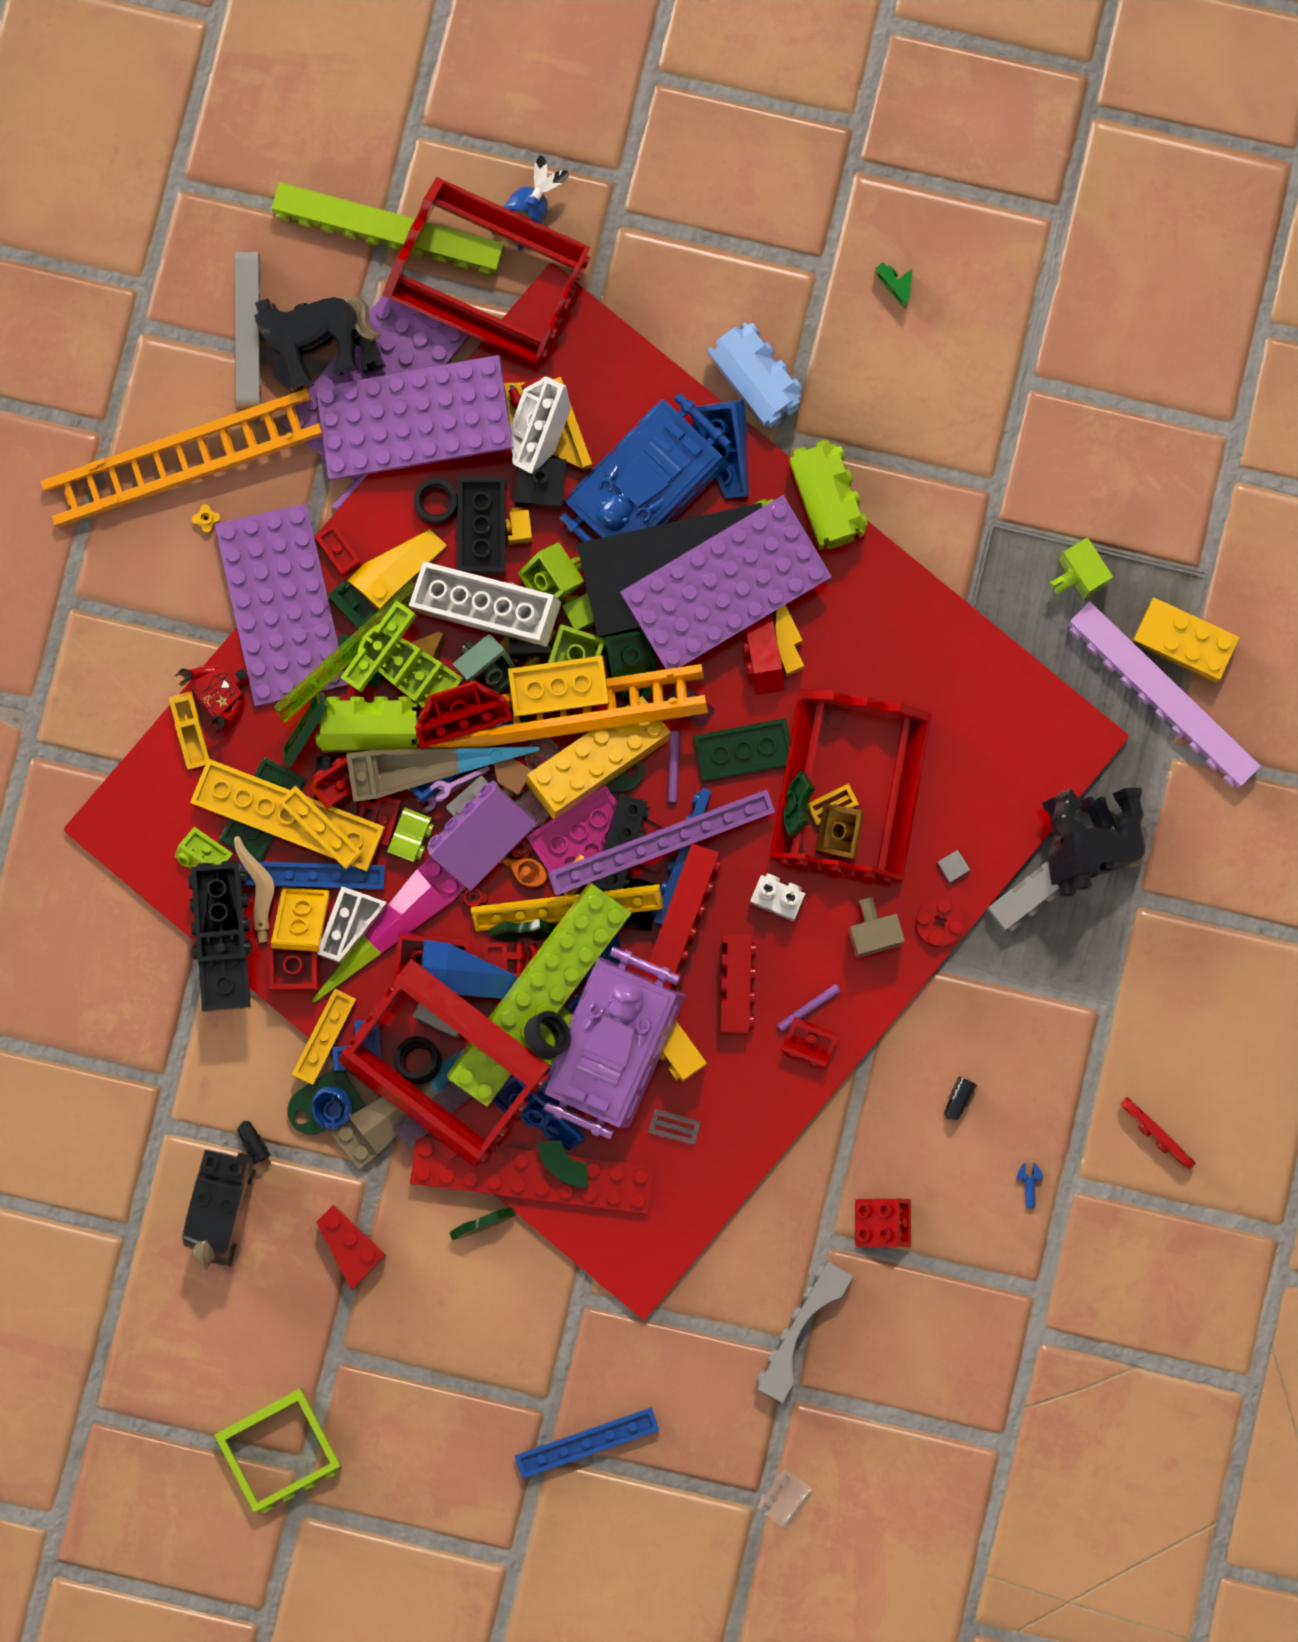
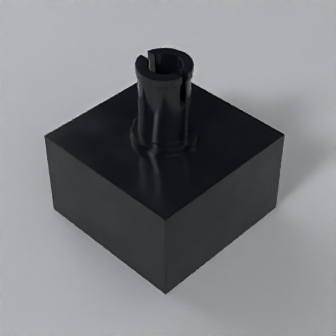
[515,458,567,511]

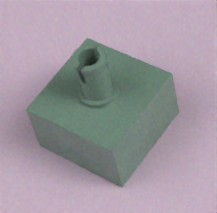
[453,634,517,693]

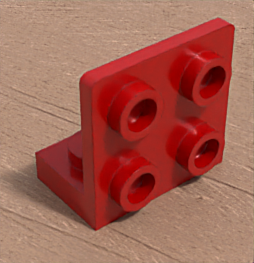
[855,1198,911,1247]

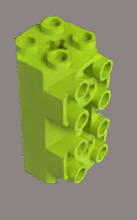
[789,440,868,550]
[316,697,419,753]

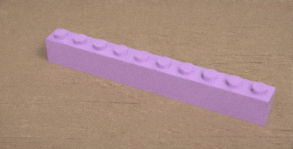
[1068,601,1261,789]

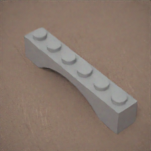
[755,1262,853,1403]

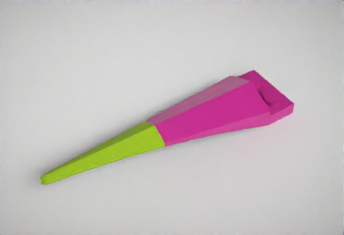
[312,856,467,1002]

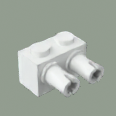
[750,873,805,922]

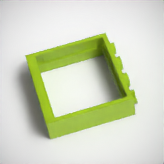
[214,1388,342,1514]

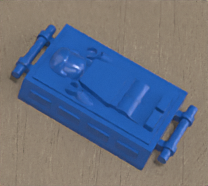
[559,393,731,542]

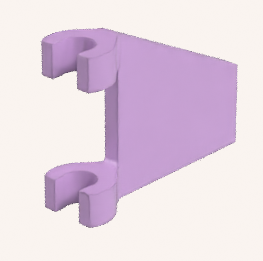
[416,766,490,813]

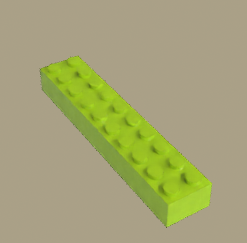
[446,882,631,1106]

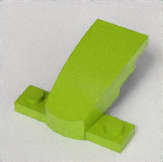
[340,600,465,708]

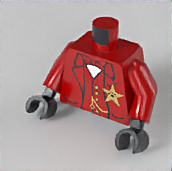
[175,665,249,734]

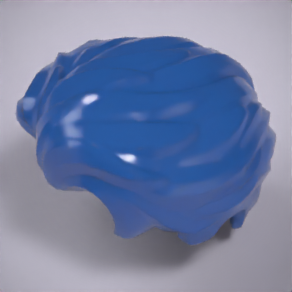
[312,1086,352,1130]

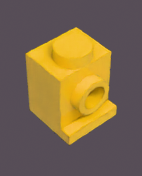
[506,507,533,545]

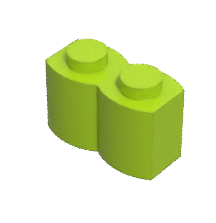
[387,808,435,863]

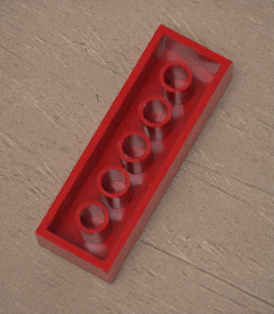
[644,843,722,988]

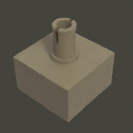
[848,897,905,958]

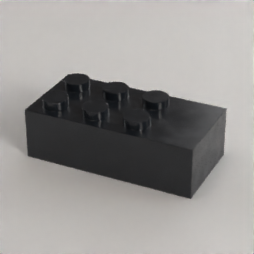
[458,477,506,575]

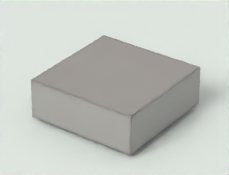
[937,850,970,883]

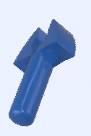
[1016,1163,1043,1209]

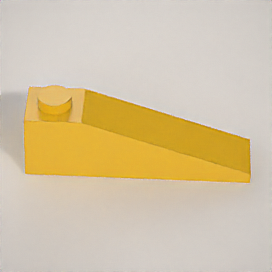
[348,530,447,613]

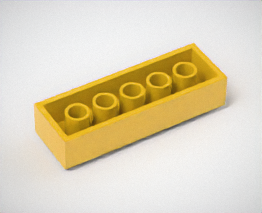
[526,696,671,820]

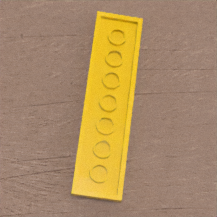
[190,759,385,872]

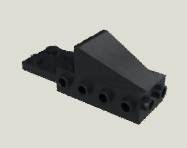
[188,861,252,1012]

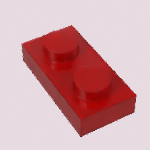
[314,523,361,575]

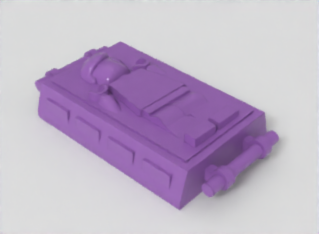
[542,947,687,1139]

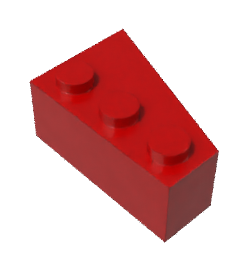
[741,613,784,695]
[316,1205,386,1290]

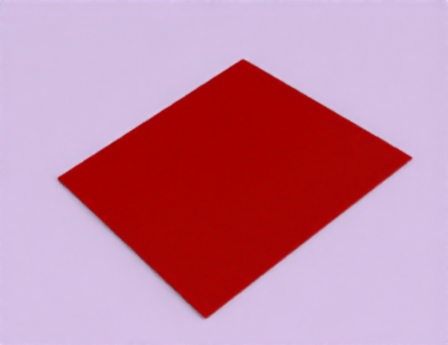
[64,263,1128,1319]

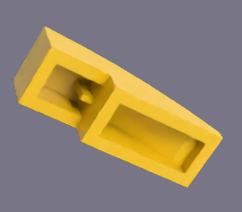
[775,605,804,677]
[169,691,210,770]

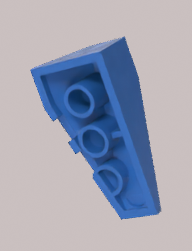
[692,399,749,499]
[421,940,516,999]
[492,1074,585,1150]

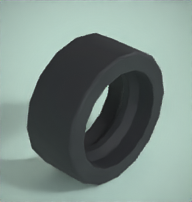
[413,478,458,525]
[524,1011,571,1060]
[394,1036,442,1085]

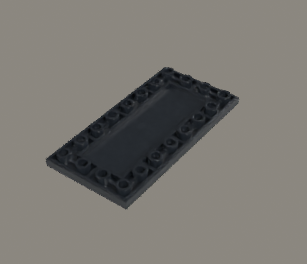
[576,502,763,637]

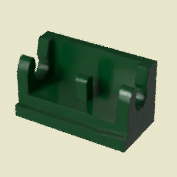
[327,580,380,633]

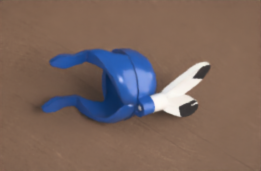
[492,156,569,251]

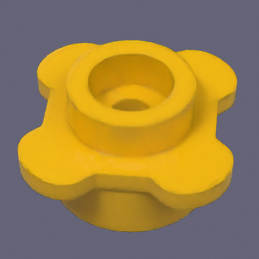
[192,504,220,532]

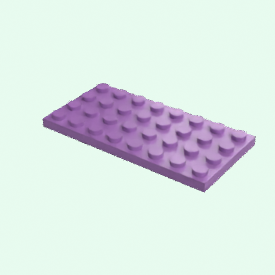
[282,295,470,480]
[316,355,514,481]
[620,495,832,669]
[215,503,348,707]

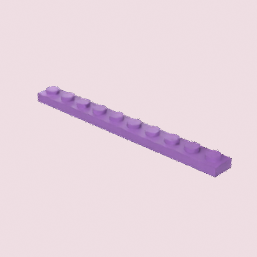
[547,790,775,895]

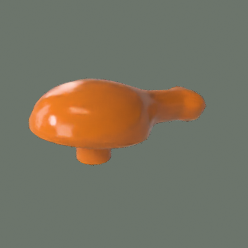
[499,856,547,888]

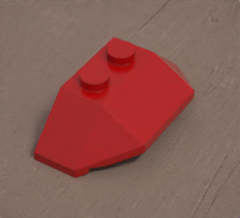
[415,681,513,749]

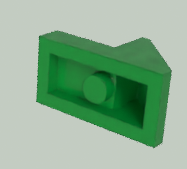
[874,262,913,309]

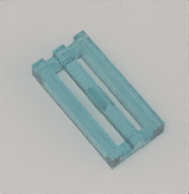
[648,1109,701,1145]

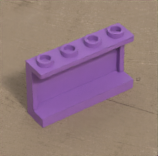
[427,781,537,891]

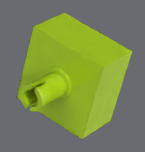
[1050,537,1113,600]
[518,542,584,603]

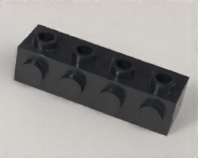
[593,794,650,890]

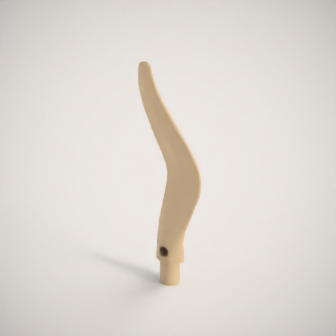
[234,836,274,942]

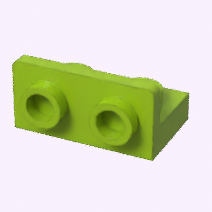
[175,827,233,868]

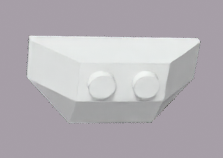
[511,377,571,474]

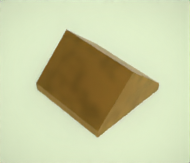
[815,804,864,859]

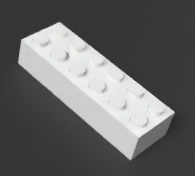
[409,561,561,647]

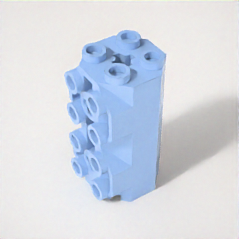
[707,323,803,430]

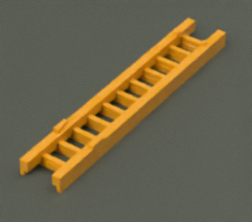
[41,389,323,528]
[420,664,708,749]

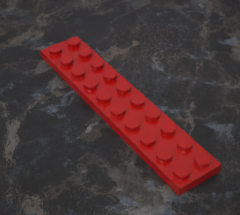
[410,1136,654,1214]

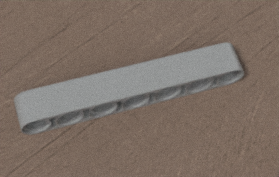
[235,252,261,410]

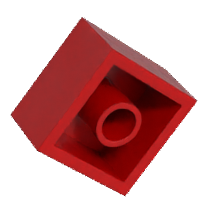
[268,941,319,991]

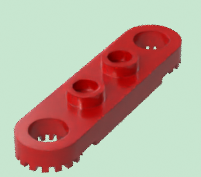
[1120,1097,1196,1171]

